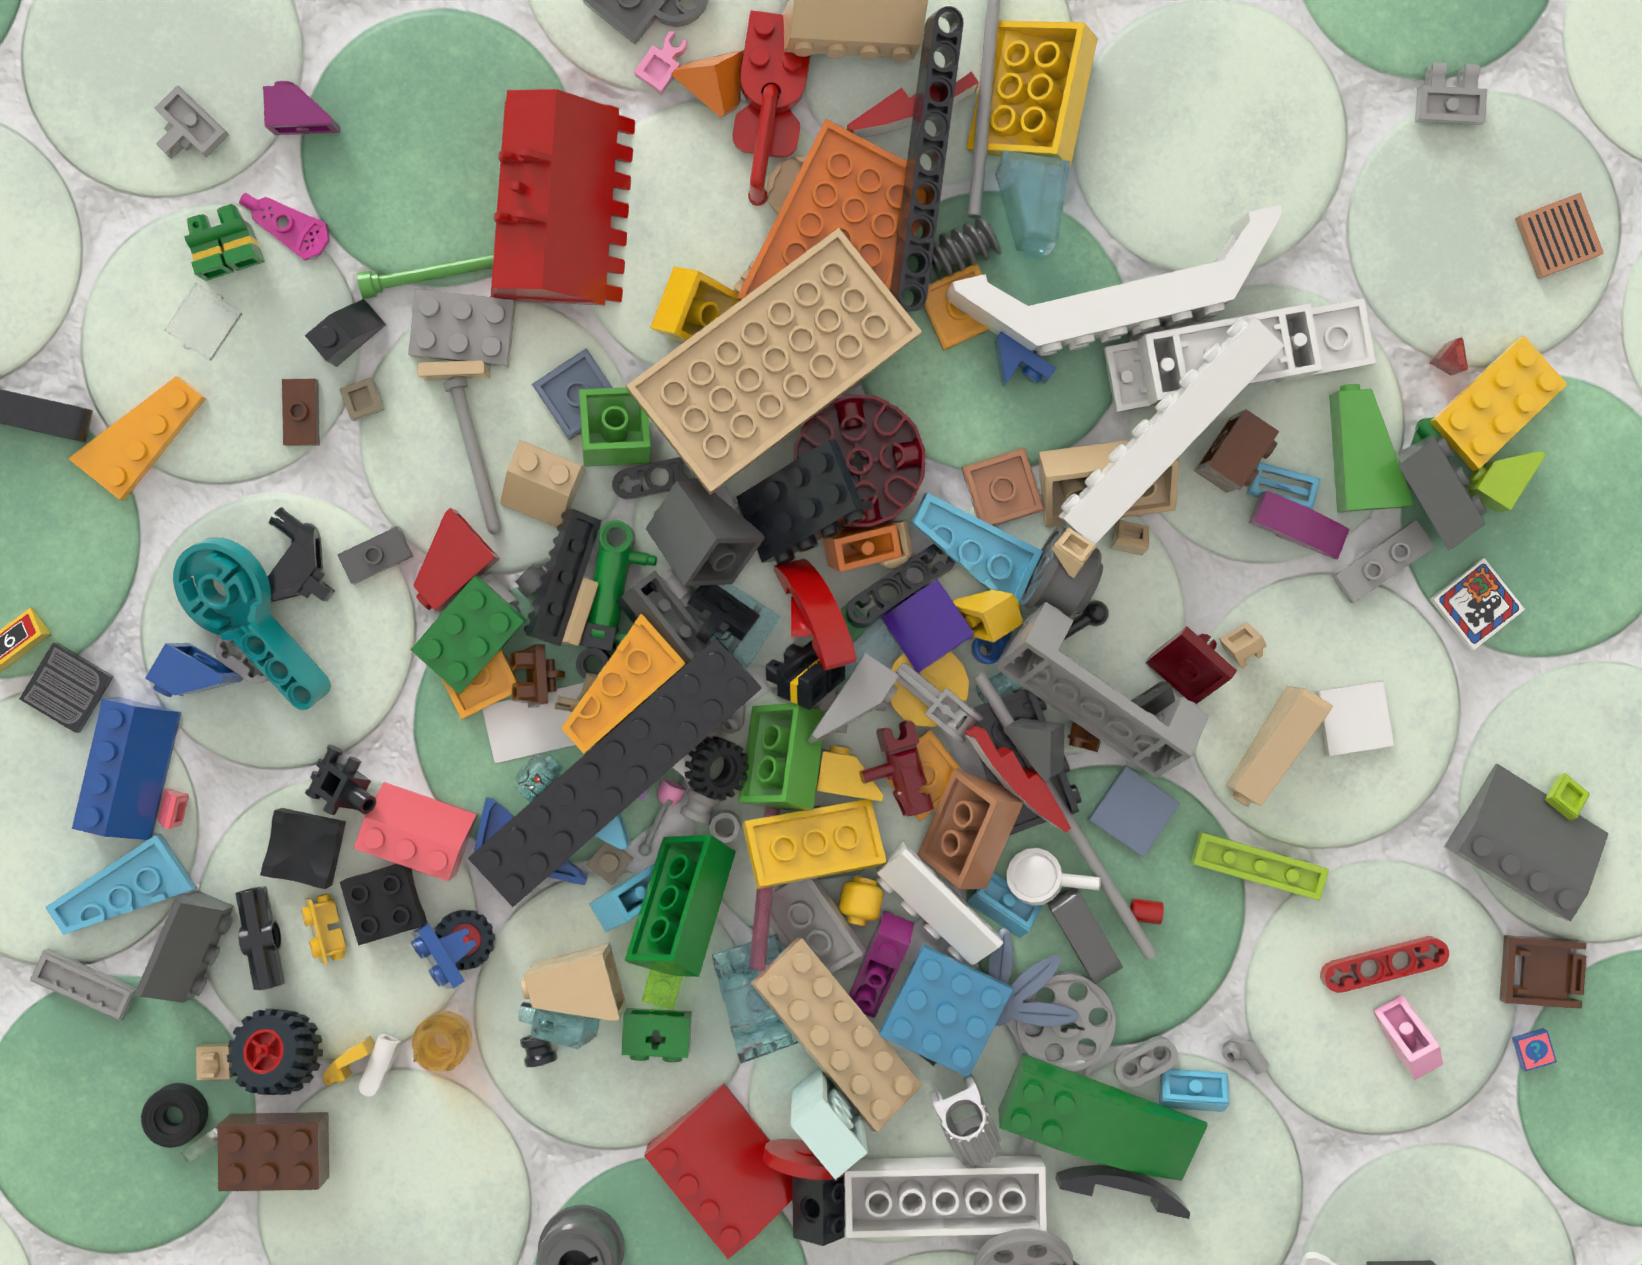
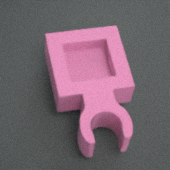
[634,31,687,95]

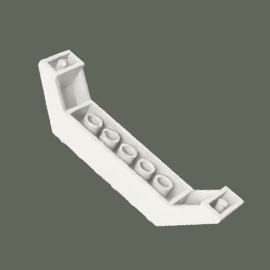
[946,205,1283,358]

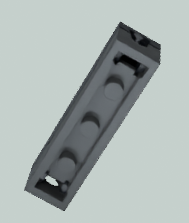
[616,570,711,668]

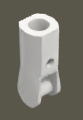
[359,1034,401,1097]

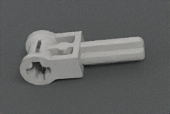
[895,663,984,744]

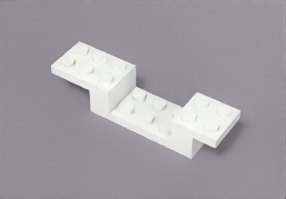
[1103,298,1376,413]

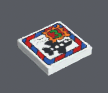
[1430,558,1525,650]

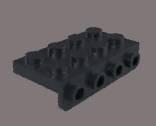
[736,439,874,565]
[964,688,1082,836]

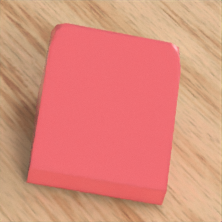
[158,789,189,829]

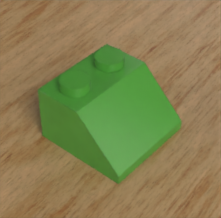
[579,387,651,467]

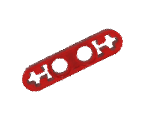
[1320,936,1449,993]

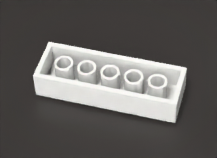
[844,1155,1047,1238]

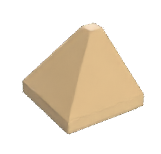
[1052,527,1097,578]

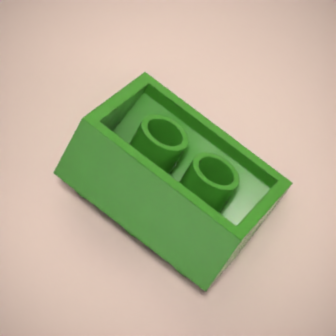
[738,703,825,810]

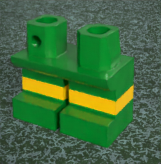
[184,204,265,281]

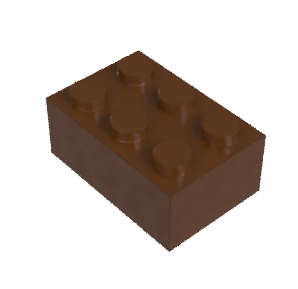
[217,1112,329,1191]

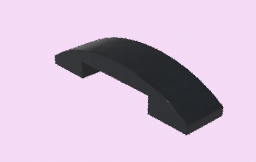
[1055,1165,1190,1219]

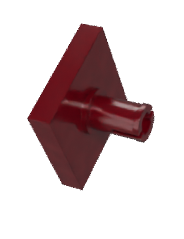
[1145,626,1237,704]

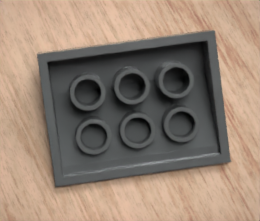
[1444,764,1609,922]

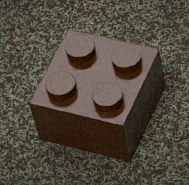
[1194,409,1279,493]

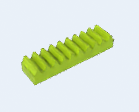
[1190,831,1329,901]

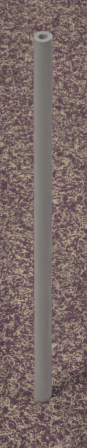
[968,0,1001,218]
[973,671,1157,960]

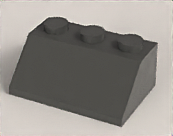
[1398,433,1487,551]
[135,891,234,1003]

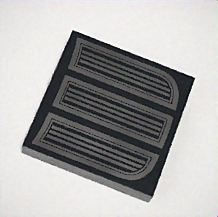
[19,643,114,733]

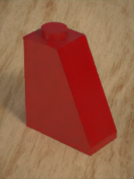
[413,508,500,611]

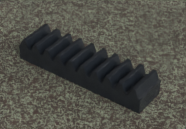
[523,509,602,646]

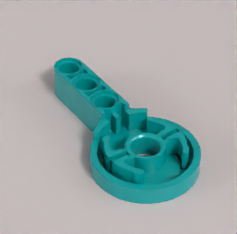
[173,537,331,710]

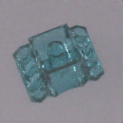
[712,933,799,1064]

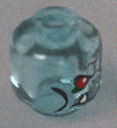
[516,755,564,802]

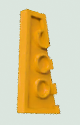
[68,376,206,501]
[561,614,686,754]

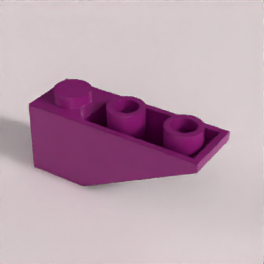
[849,911,914,1018]

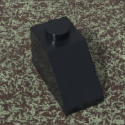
[305,299,387,367]

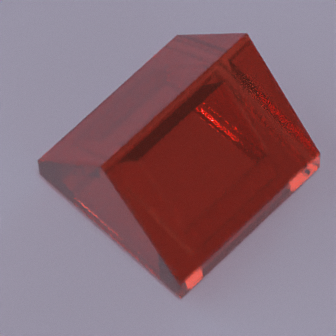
[1429,337,1468,376]

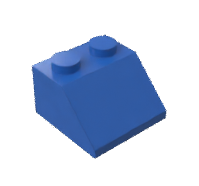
[145,643,244,697]

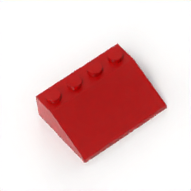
[644,1083,792,1259]

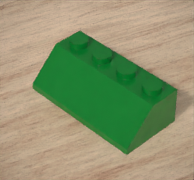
[625,835,736,977]

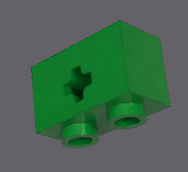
[621,1008,692,1062]

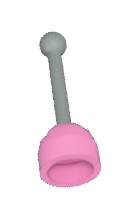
[638,779,686,856]

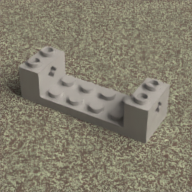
[995,602,1209,778]

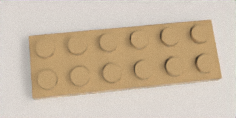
[750,937,922,1133]

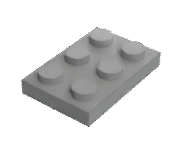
[408,289,516,367]
[756,878,866,974]

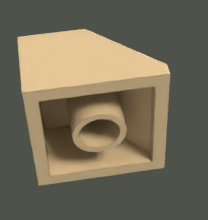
[500,440,586,527]

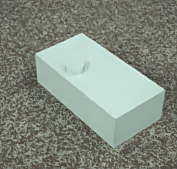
[790,1067,868,1180]

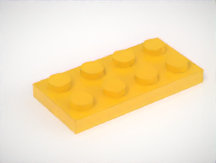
[1430,336,1568,471]
[742,799,887,889]

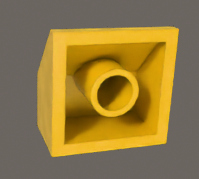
[650,266,739,344]

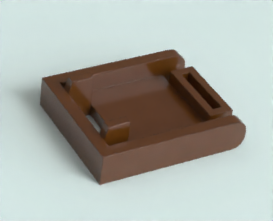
[1499,935,1587,1008]

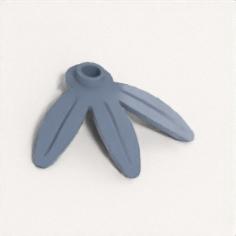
[989,928,1078,1026]

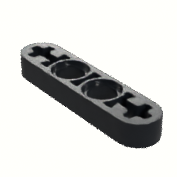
[612,457,699,500]
[846,544,955,628]

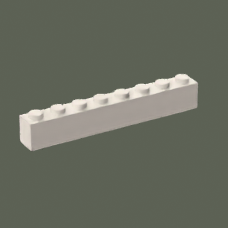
[1059,317,1285,544]

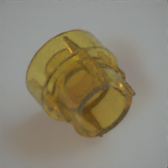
[412,1011,472,1071]

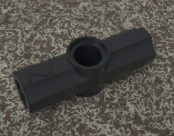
[235,886,285,991]

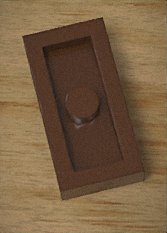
[282,378,320,446]

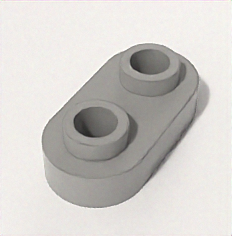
[1114,1036,1178,1087]

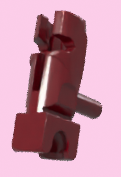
[860,720,934,817]

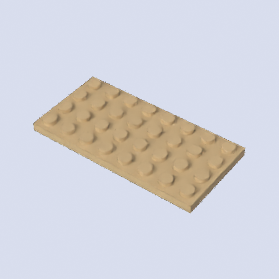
[626,228,922,495]

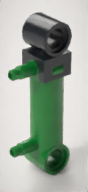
[576,520,657,679]

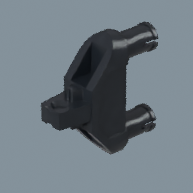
[267,507,335,603]

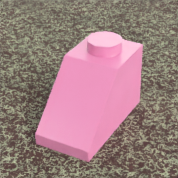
[1373,995,1443,1080]

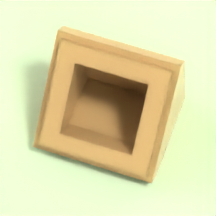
[1110,520,1149,555]

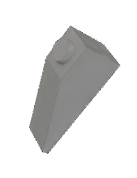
[807,653,899,745]

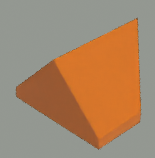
[671,50,744,118]

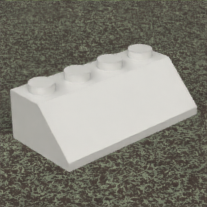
[876,841,1003,966]

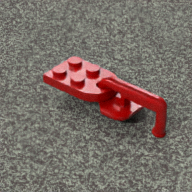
[732,10,811,206]

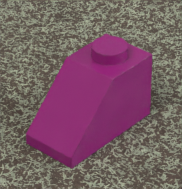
[263,81,340,135]

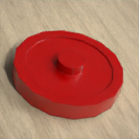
[763,1139,844,1180]

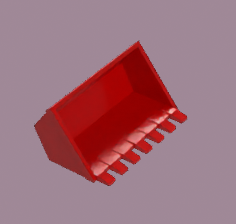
[490,89,635,306]

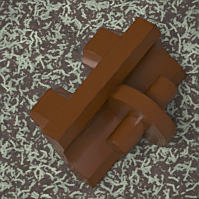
[510,644,565,708]

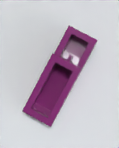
[1249,491,1350,560]

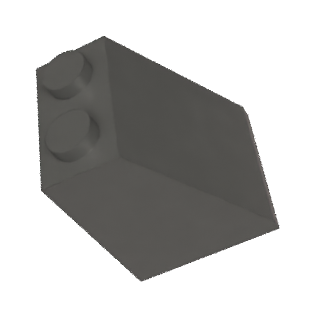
[645,481,765,586]

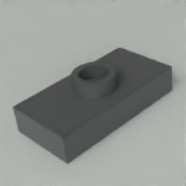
[337,526,414,585]

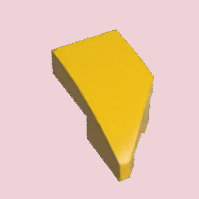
[322,1035,375,1086]

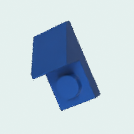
[994,331,1056,387]

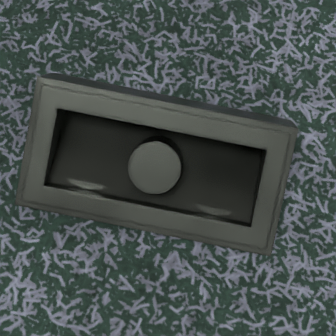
[1131,681,1175,715]

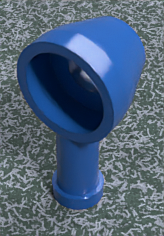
[971,631,1013,664]

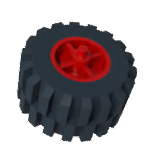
[227,1009,323,1095]

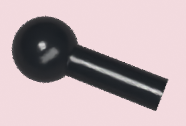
[1064,600,1109,640]

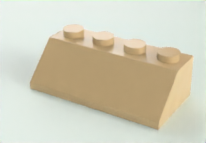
[783,0,928,62]
[1039,440,1179,527]

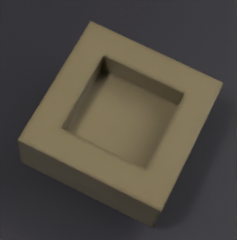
[340,377,385,421]
[586,842,633,885]

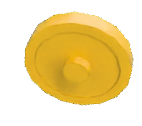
[890,652,969,727]

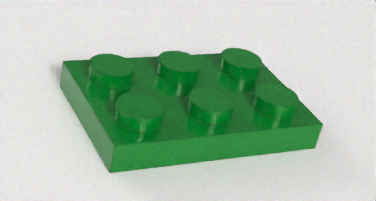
[410,575,527,695]

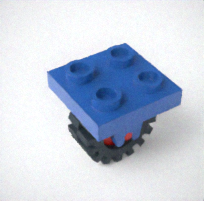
[411,909,495,989]

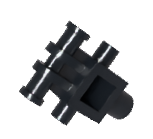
[304,745,376,815]

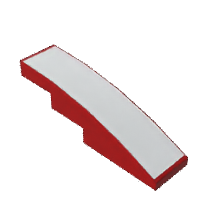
[847,71,979,138]
[964,726,1071,832]

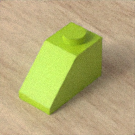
[1467,451,1546,512]

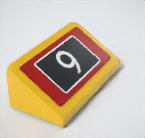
[0,608,52,672]

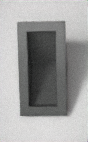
[1003,718,1065,782]

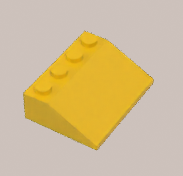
[966,20,1098,167]

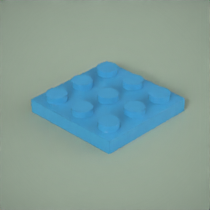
[879,944,1013,1078]

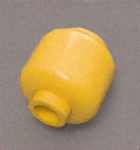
[838,876,884,927]

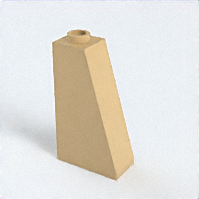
[1226,686,1333,807]

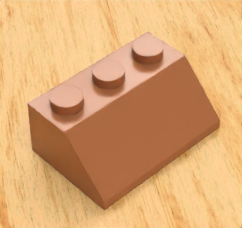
[917,769,1024,889]

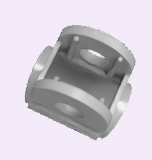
[929,1074,1001,1168]

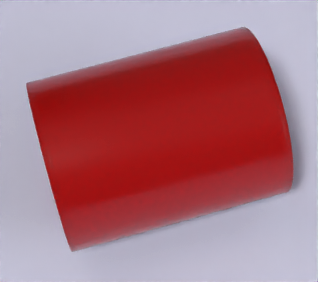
[1130,898,1164,925]

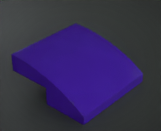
[881,579,975,673]

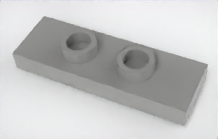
[1333,520,1435,603]
[30,948,137,1021]

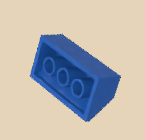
[72,697,182,840]

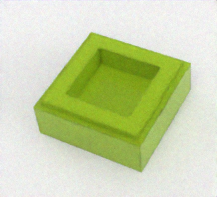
[1544,773,1590,821]

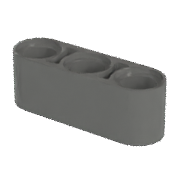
[1047,887,1123,984]

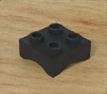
[260,808,346,889]
[339,864,428,946]

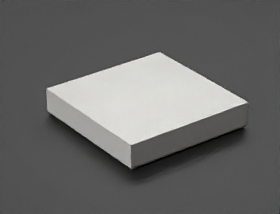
[1316,681,1394,756]

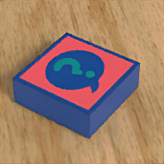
[1512,1028,1557,1071]

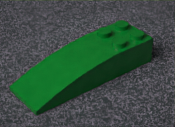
[998,1053,1208,1181]

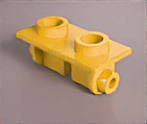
[301,893,347,965]

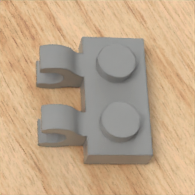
[1415,62,1487,125]

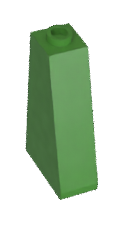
[1329,384,1413,512]

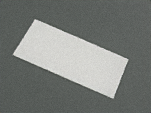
[482,683,584,763]

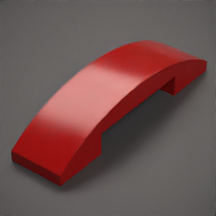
[774,558,857,671]

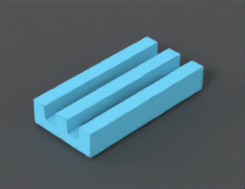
[1246,462,1321,510]

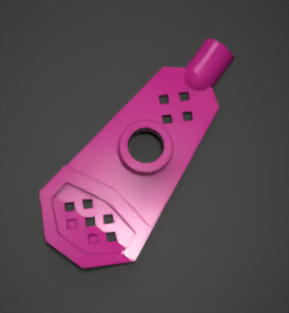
[239,193,330,260]

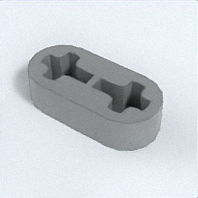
[214,637,269,683]

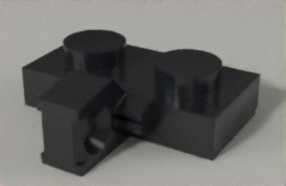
[687,585,760,645]

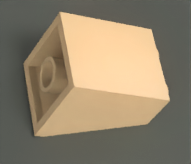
[521,942,627,1021]

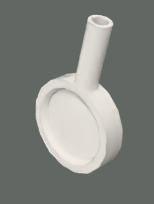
[1006,848,1101,906]

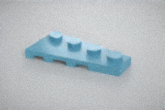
[911,493,1043,602]
[45,833,197,935]

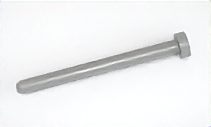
[443,377,501,534]

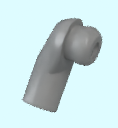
[1222,1039,1269,1074]

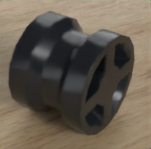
[520,1031,558,1067]

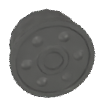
[1021,526,1104,618]
[536,1205,625,1265]

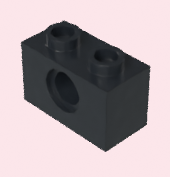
[792,1175,845,1246]

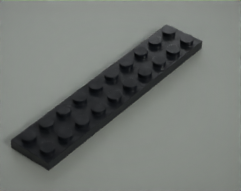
[468,637,762,907]

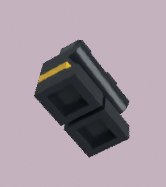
[765,640,845,710]

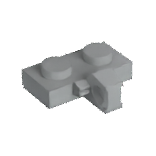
[155,86,229,159]

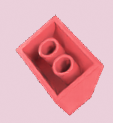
[354,782,478,881]

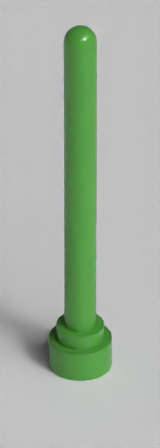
[357,254,494,299]

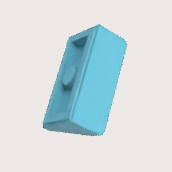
[967,872,1043,938]
[1159,1069,1229,1112]

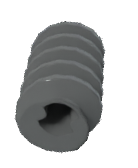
[932,217,1001,280]

